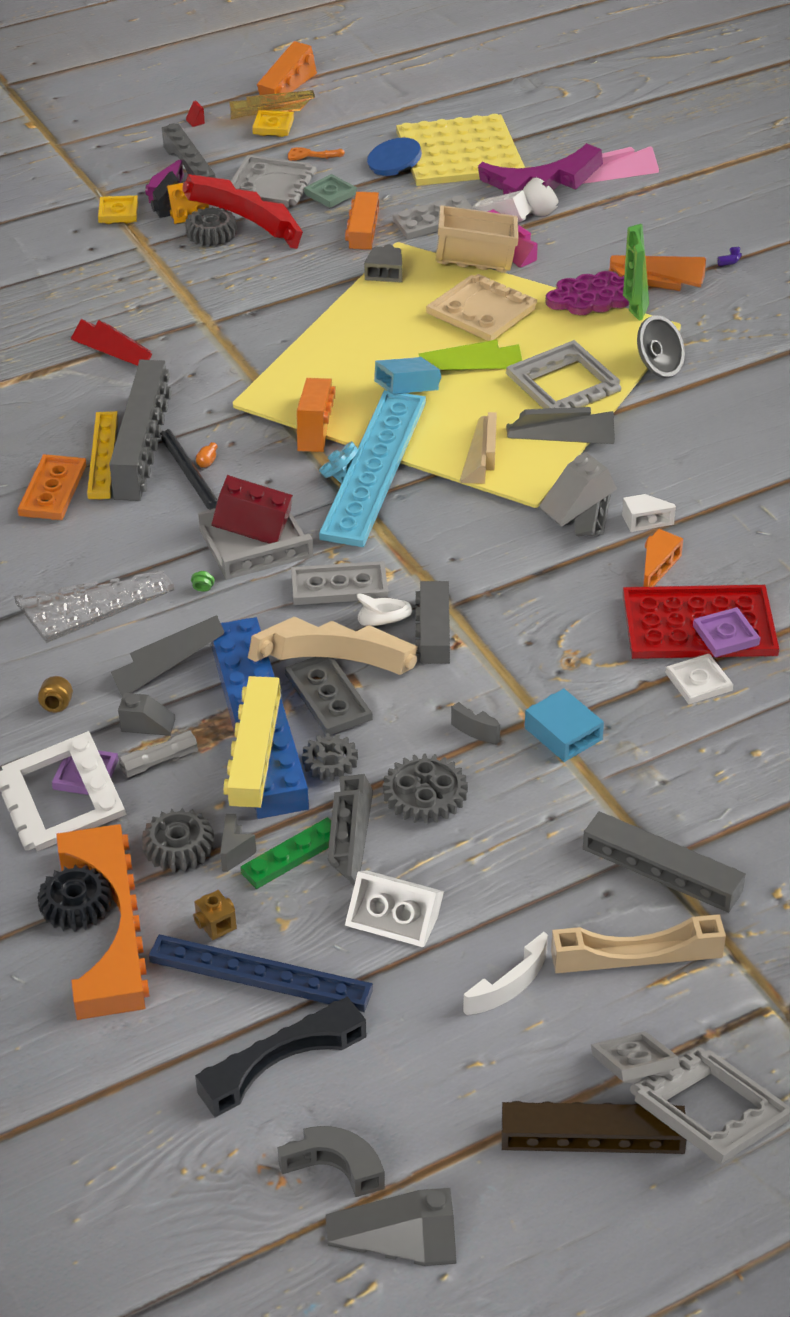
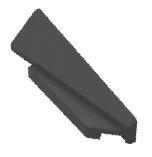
[506,407,615,444]
[575,494,611,537]
[111,615,224,696]

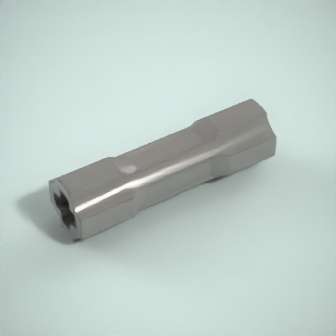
[118,730,198,778]

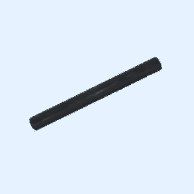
[160,429,218,510]

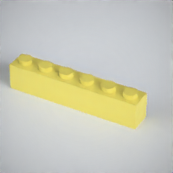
[223,676,281,808]

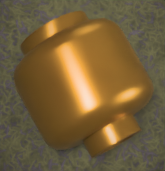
[38,676,73,713]

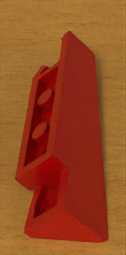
[71,319,152,366]

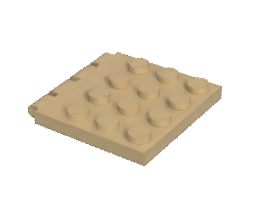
[426,274,537,341]

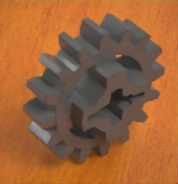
[302,733,358,781]

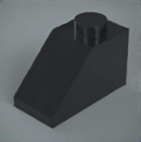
[151,171,179,218]

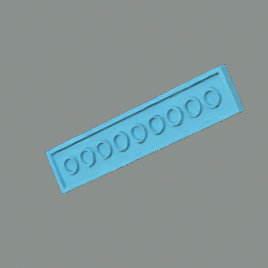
[319,390,426,547]

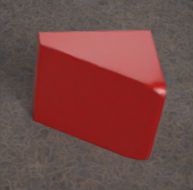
[186,100,205,127]

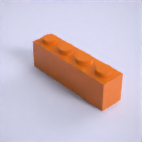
[345,192,379,250]

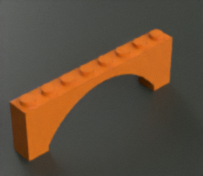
[56,824,150,1020]

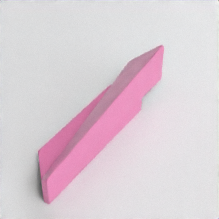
[582,146,659,184]

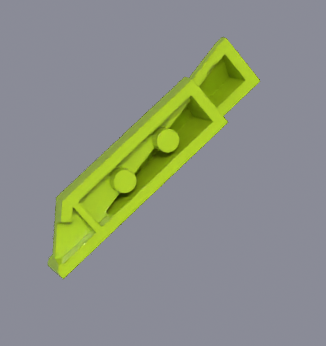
[419,340,522,370]

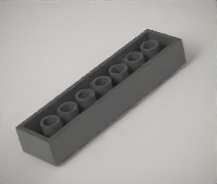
[109,360,171,501]

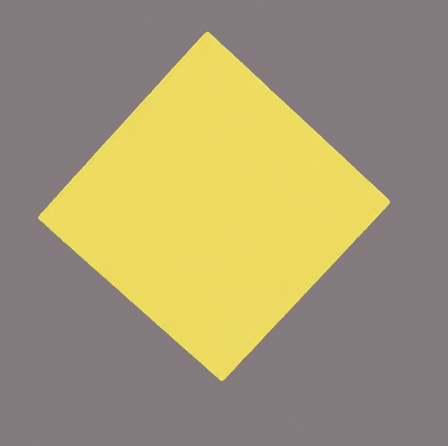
[233,242,681,508]

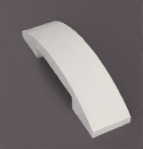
[463,932,548,1015]

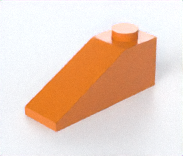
[643,529,683,587]

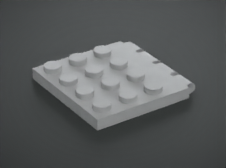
[231,155,317,207]

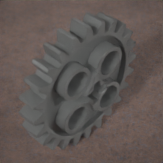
[383,753,468,824]

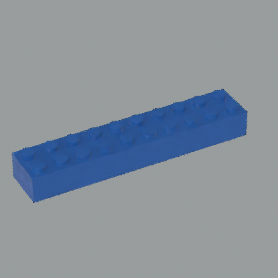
[211,617,309,819]

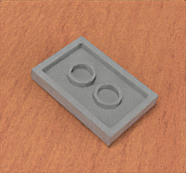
[591,1031,680,1083]

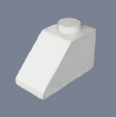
[622,494,676,532]

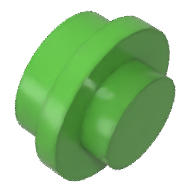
[191,571,215,592]

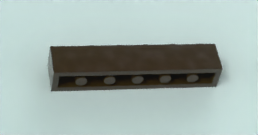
[501,1101,687,1154]

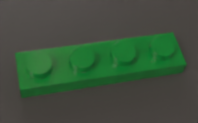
[240,817,331,890]

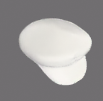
[357,594,412,626]

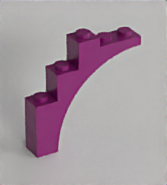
[478,143,603,194]

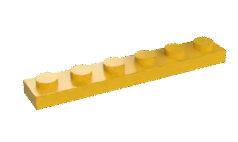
[87,411,118,500]

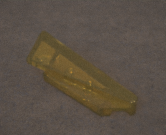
[229,90,315,119]

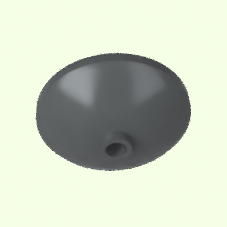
[637,315,685,378]

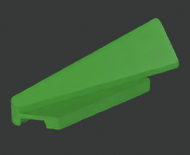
[623,224,649,321]

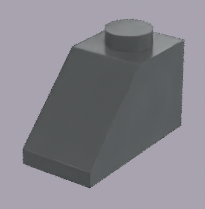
[118,693,175,736]

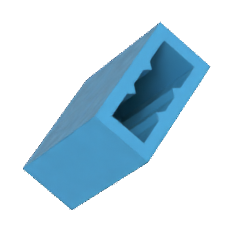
[374,357,441,394]
[525,689,604,762]

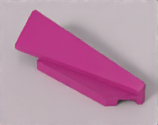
[487,209,538,268]

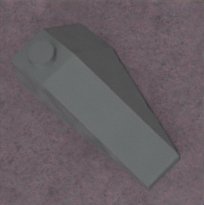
[326,1188,456,1266]

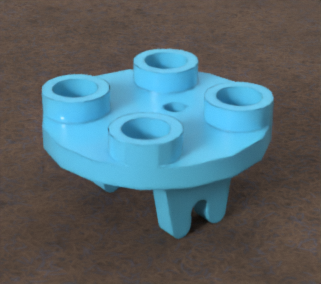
[319,441,358,484]

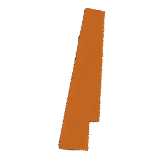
[609,255,706,291]

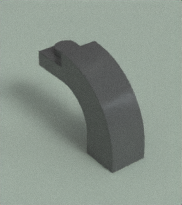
[277,1126,385,1197]

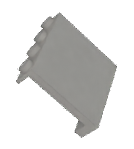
[198,491,313,580]

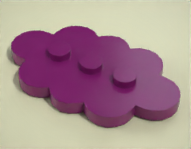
[545,271,629,315]

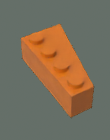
[257,41,317,103]

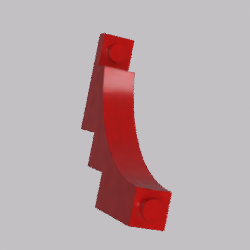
[182,174,303,249]

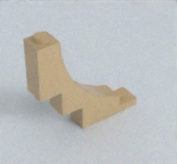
[248,616,417,675]

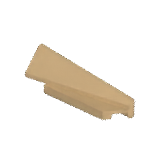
[460,412,497,484]

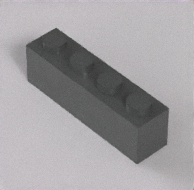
[416,581,450,664]

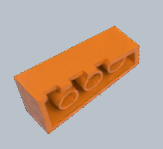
[297,378,336,452]

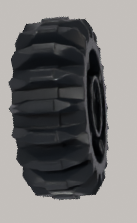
[37,864,113,932]

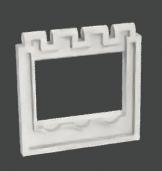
[0,731,126,852]

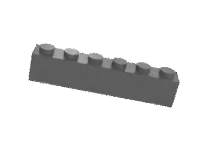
[583,811,746,913]

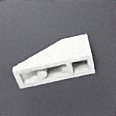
[472,190,532,223]

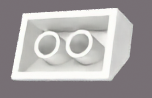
[345,870,444,947]

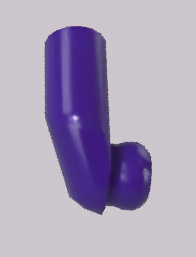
[717,247,742,266]

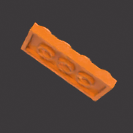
[18,454,87,520]

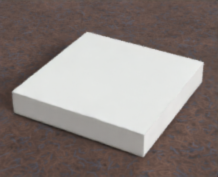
[665,654,734,704]

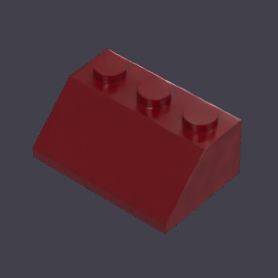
[211,475,293,544]

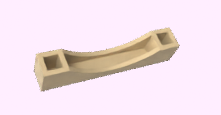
[551,914,726,974]

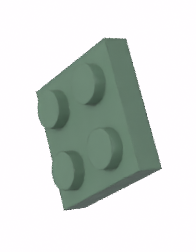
[304,174,357,208]

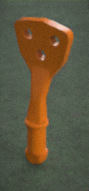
[288,147,345,161]

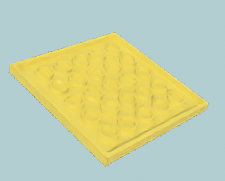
[396,114,525,186]

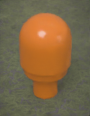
[195,442,218,468]

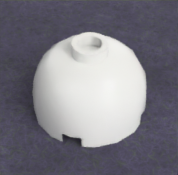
[523,177,559,217]

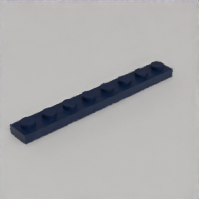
[149,934,373,1013]

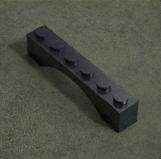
[195,996,367,1118]

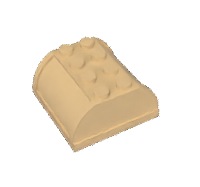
[436,205,518,273]

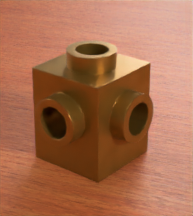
[193,889,237,941]

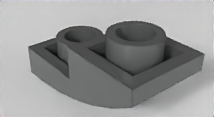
[451,702,500,745]

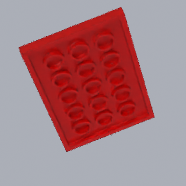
[622,584,779,659]

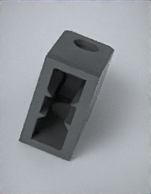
[364,244,402,282]

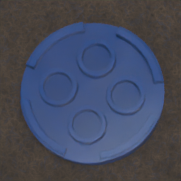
[367,137,422,176]

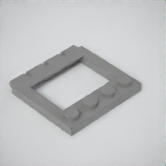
[506,340,621,409]
[630,1047,790,1165]

